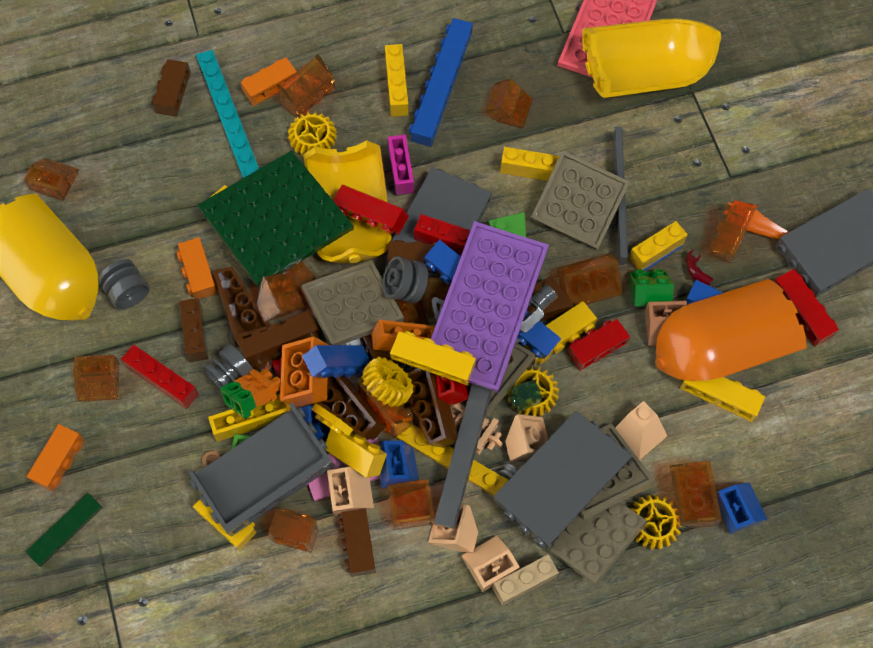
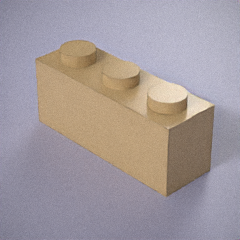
[492,554,559,606]

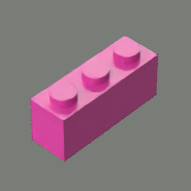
[388,134,414,195]

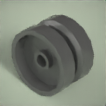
[383,256,428,303]

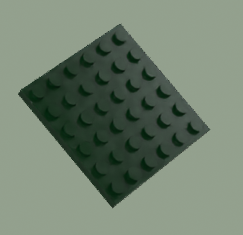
[197,150,354,288]

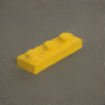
[311,403,353,436]

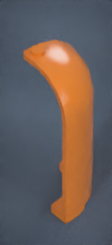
[655,279,807,381]

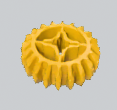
[288,111,337,157]
[362,357,414,407]
[506,365,559,417]
[630,494,683,550]

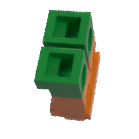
[220,369,281,419]

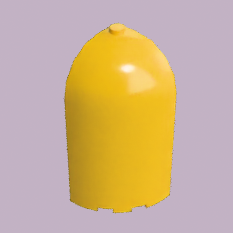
[582,18,721,98]
[303,140,391,264]
[0,194,98,321]

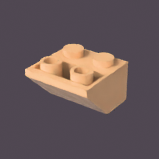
[327,467,374,515]
[462,536,520,592]

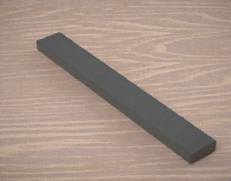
[613,127,628,265]
[434,384,492,529]

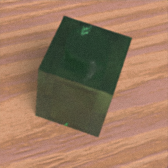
[509,380,542,412]

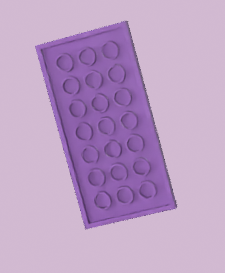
[431,221,549,392]

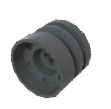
[98,259,150,310]
[203,344,253,391]

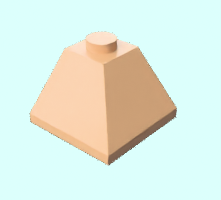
[615,401,667,460]
[505,414,549,461]
[428,504,478,552]

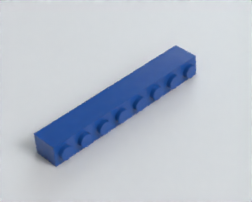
[409,18,473,147]
[424,240,561,359]

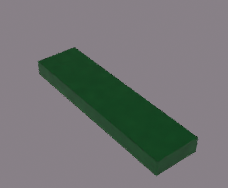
[25,493,103,567]

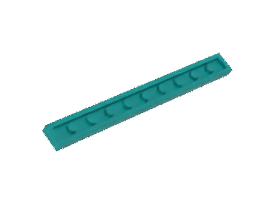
[196,49,259,178]

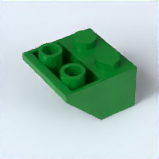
[629,269,674,306]

